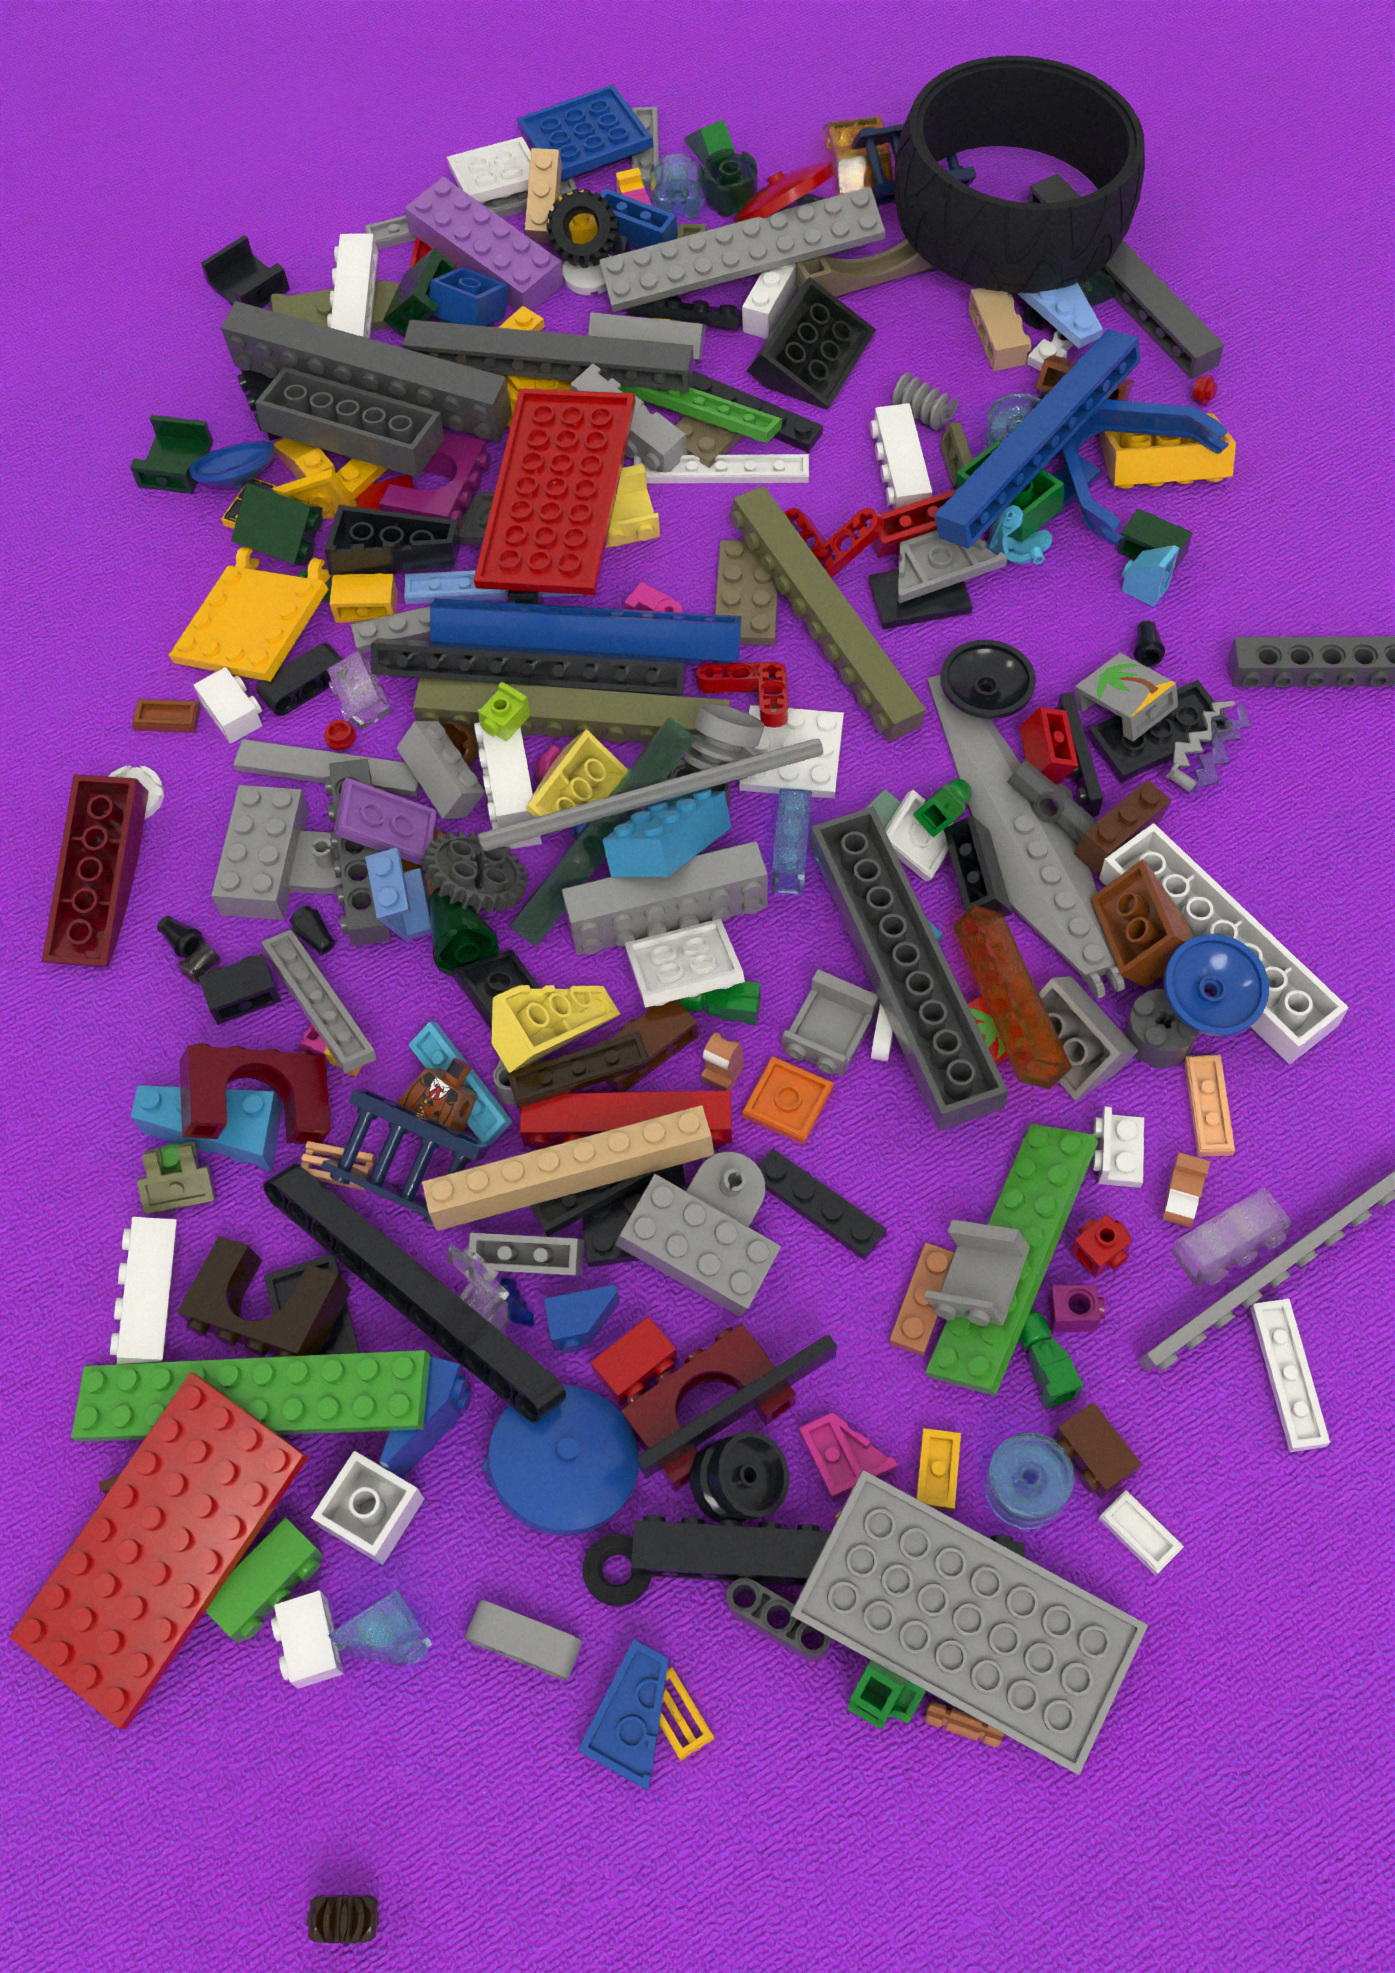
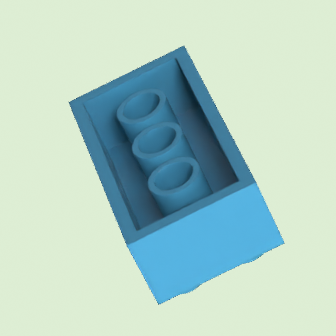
[602,788,732,877]

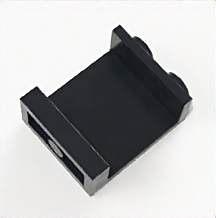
[201,235,290,308]

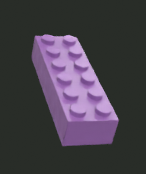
[404,177,564,311]

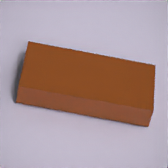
[132,699,201,733]

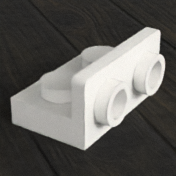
[1092,1106,1144,1188]

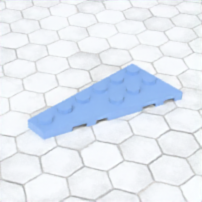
[1017,282,1103,349]

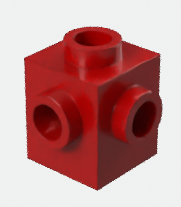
[1070,1214,1132,1278]

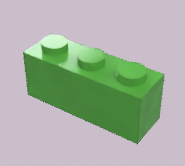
[205,1517,324,1644]

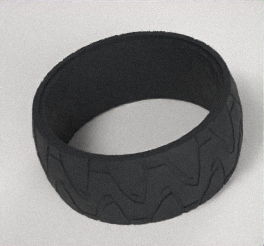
[894,56,1145,293]

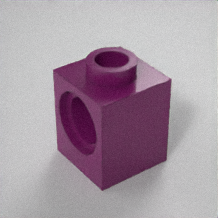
[1048,1284,1105,1333]

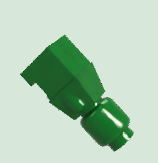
[913,778,972,838]
[677,981,761,1026]
[1019,1307,1084,1410]

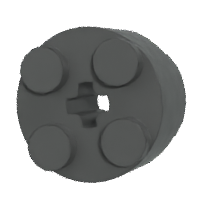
[1124,989,1199,1069]

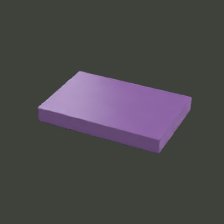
[334,777,437,866]

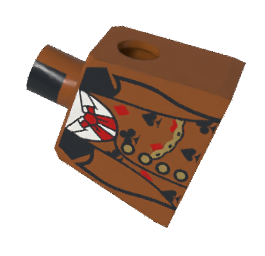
[397,1058,477,1147]

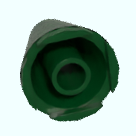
[429,889,499,976]

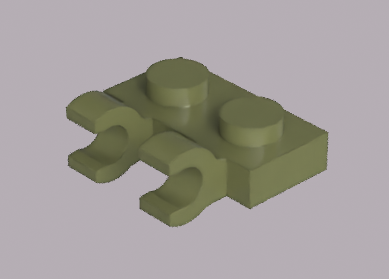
[137,1141,216,1214]

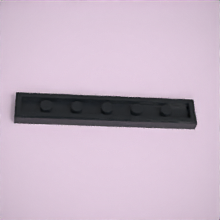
[637,1335,837,1479]

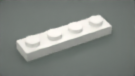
[1250,1299,1330,1452]

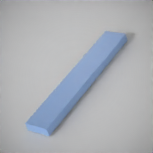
[404,570,580,604]

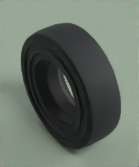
[582,1534,652,1606]

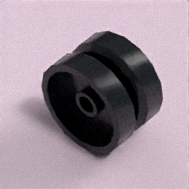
[690,1431,789,1523]

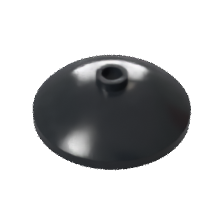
[940,640,1036,719]

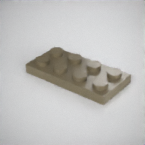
[715,540,778,646]

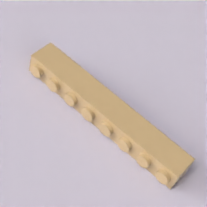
[422,1105,714,1231]

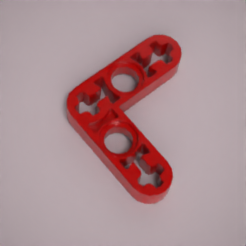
[785,508,884,578]
[696,662,788,728]

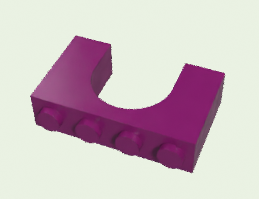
[379,432,491,527]

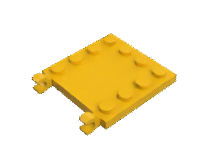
[168,547,331,682]

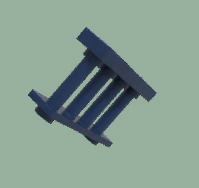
[851,124,977,206]
[321,1088,489,1227]

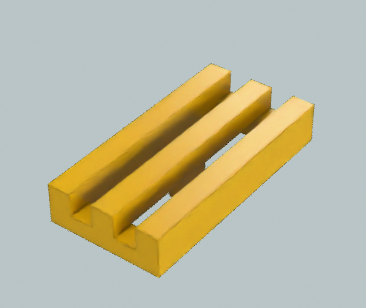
[659,1667,714,1761]

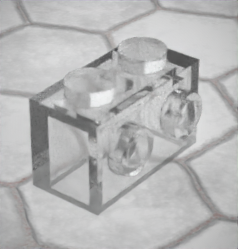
[327,651,393,730]

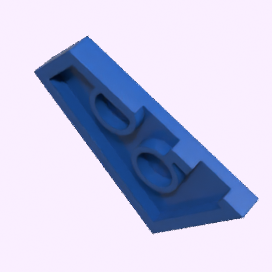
[577,1638,670,1791]

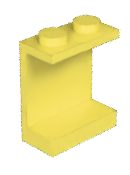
[606,464,660,548]

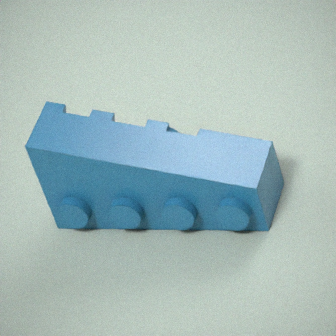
[131,1085,283,1172]

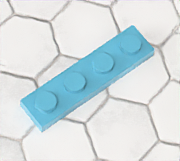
[408,1021,513,1146]

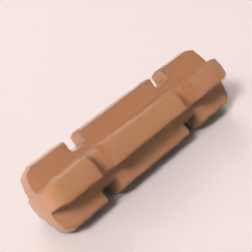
[925,1701,1004,1748]

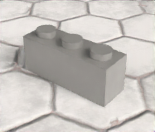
[396,721,485,819]
[468,1233,585,1275]

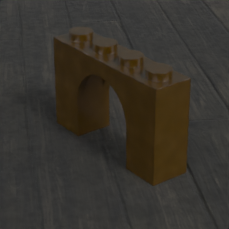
[177,1236,351,1357]

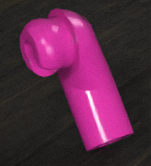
[535,745,561,784]

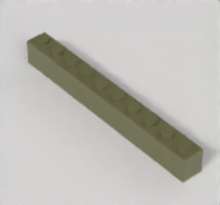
[729,486,926,742]
[413,678,730,748]

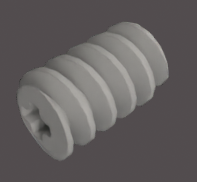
[892,372,959,431]

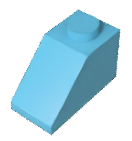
[1122,545,1179,607]

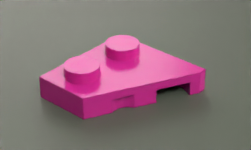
[799,1412,898,1500]

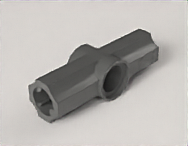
[1007,760,1097,844]

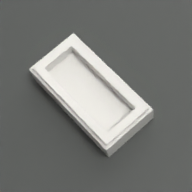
[1098,1490,1184,1576]

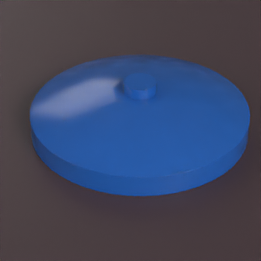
[487,1385,639,1536]

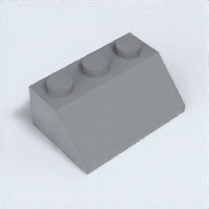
[1012,976,1139,1101]

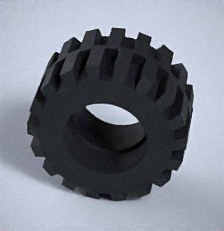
[547,189,619,268]

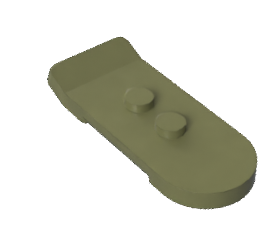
[269,281,399,331]

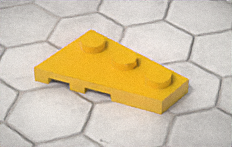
[271,469,359,519]

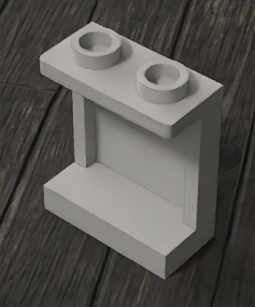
[782,969,879,1077]

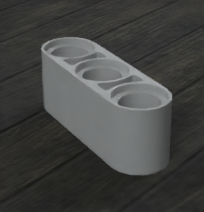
[464,1600,583,1681]

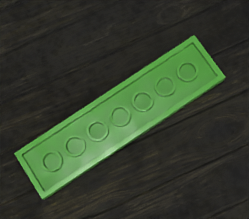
[925,1123,1098,1396]

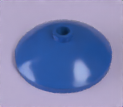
[189,441,276,489]
[1164,934,1269,1037]

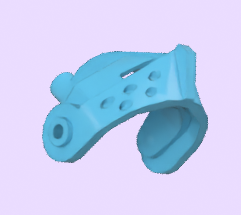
[985,505,1053,565]

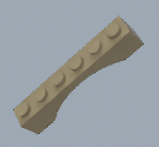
[796,239,935,297]

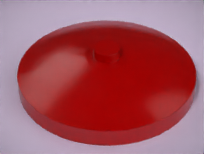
[733,161,836,223]

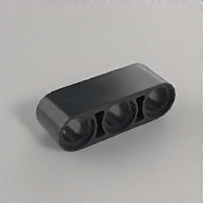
[257,643,349,716]

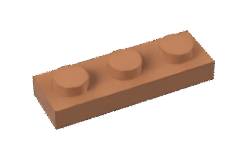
[889,1242,955,1357]

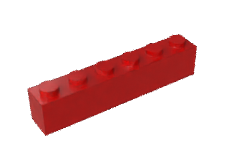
[520,1090,732,1150]

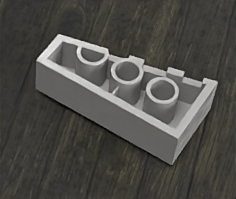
[570,363,688,473]

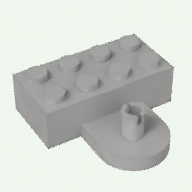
[211,785,358,920]
[615,1152,782,1317]

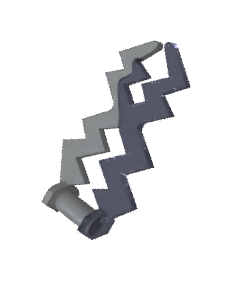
[1165,701,1252,797]

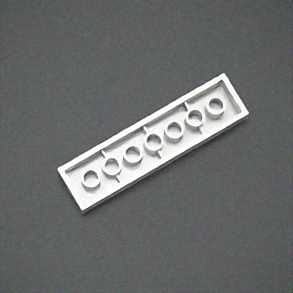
[1099,823,1349,1065]

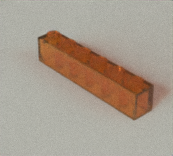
[953,904,1072,1090]

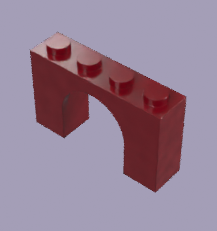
[179,1043,331,1144]
[621,1324,796,1492]

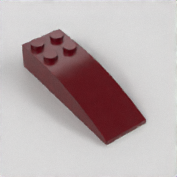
[42,774,149,968]

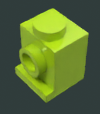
[478,682,531,742]

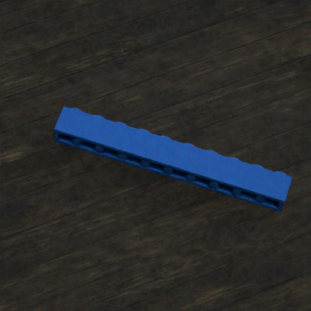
[935,329,1141,549]
[430,598,742,664]

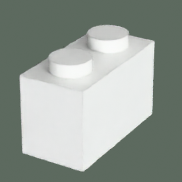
[193,667,262,744]
[271,1590,344,1689]

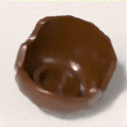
[441,721,479,768]

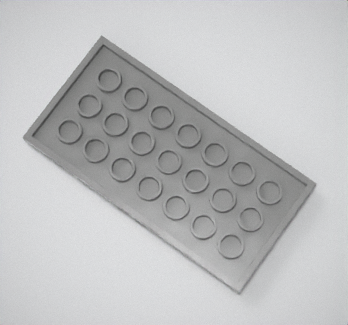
[790,1470,1148,1775]

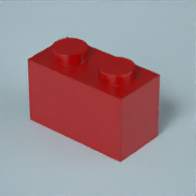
[1019,707,1078,784]
[590,1316,678,1406]

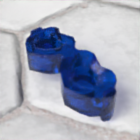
[497,1277,535,1327]

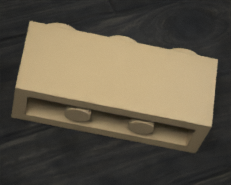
[525,148,562,244]
[968,288,1031,371]

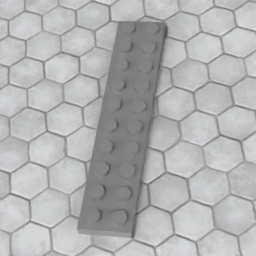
[600,186,885,312]

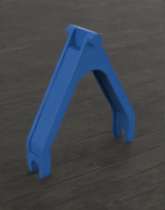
[1047,392,1229,545]

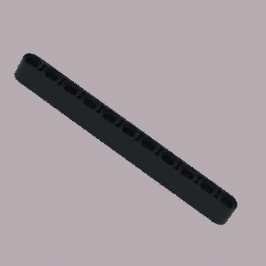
[263,1164,566,1423]

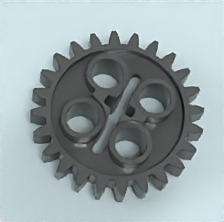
[421,830,528,914]

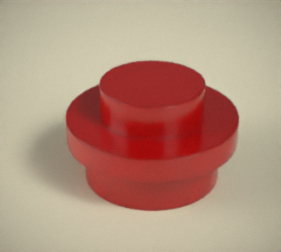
[1193,375,1217,405]
[324,720,356,750]

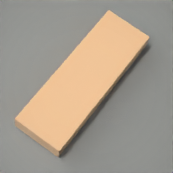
[1184,1055,1235,1157]

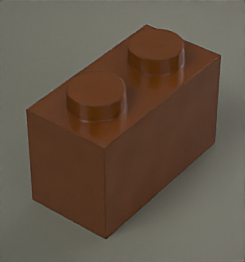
[1053,1402,1142,1499]

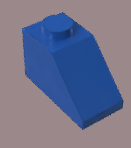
[544,1284,620,1353]

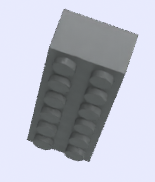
[255,367,444,477]

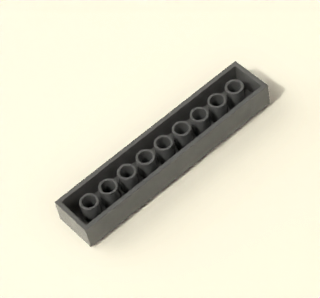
[221,301,512,442]
[811,806,1008,1131]

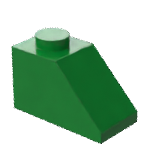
[684,119,735,167]

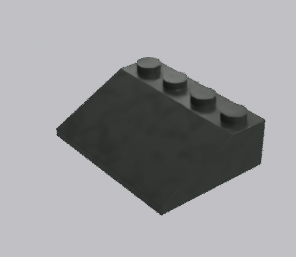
[747,277,876,410]

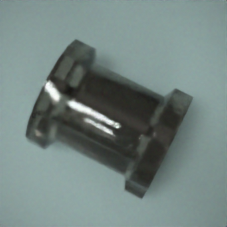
[176,941,221,985]

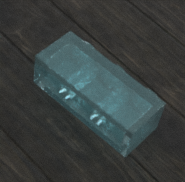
[772,788,812,894]

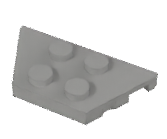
[898,530,1007,603]

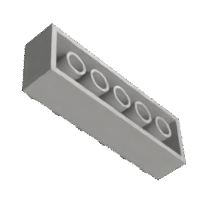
[562,841,768,955]

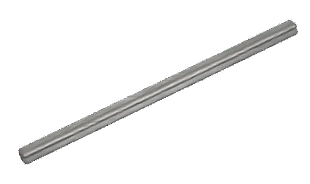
[478,739,823,851]

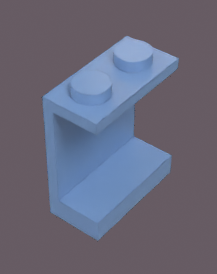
[365,847,431,941]

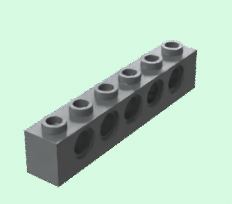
[1229,636,1395,688]
[324,758,391,946]

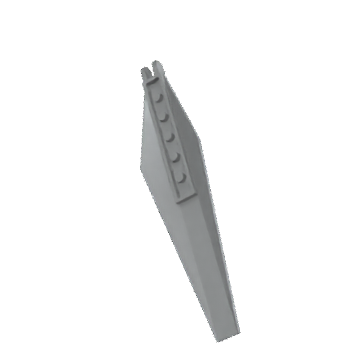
[927,674,1125,999]

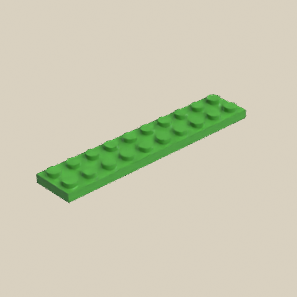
[71,1350,430,1442]

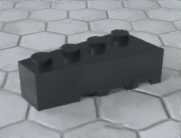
[325,505,460,575]

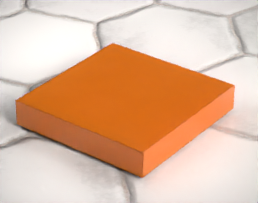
[742,1056,834,1145]

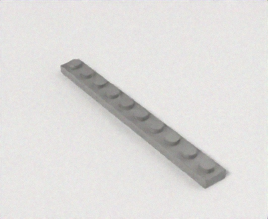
[1137,1170,1395,1372]

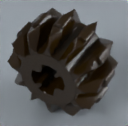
[306,1895,379,1944]

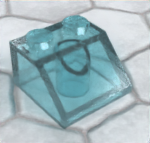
[328,1589,433,1666]

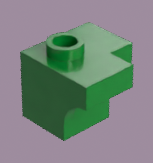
[847,1660,926,1730]

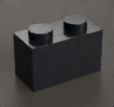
[199,954,281,1025]

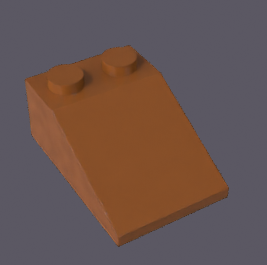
[1091,859,1194,988]

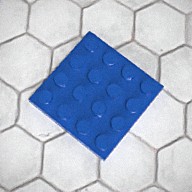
[517,84,654,181]

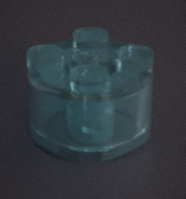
[650,154,705,219]

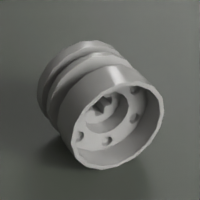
[684,703,764,780]

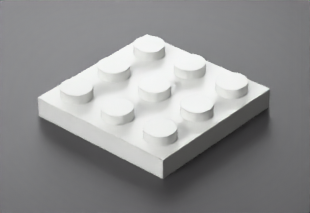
[447,137,531,204]
[739,705,844,799]
[624,918,745,1008]

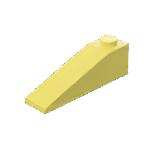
[525,729,632,818]
[491,985,621,1073]

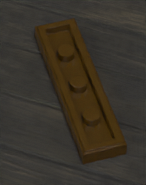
[507,1032,651,1108]

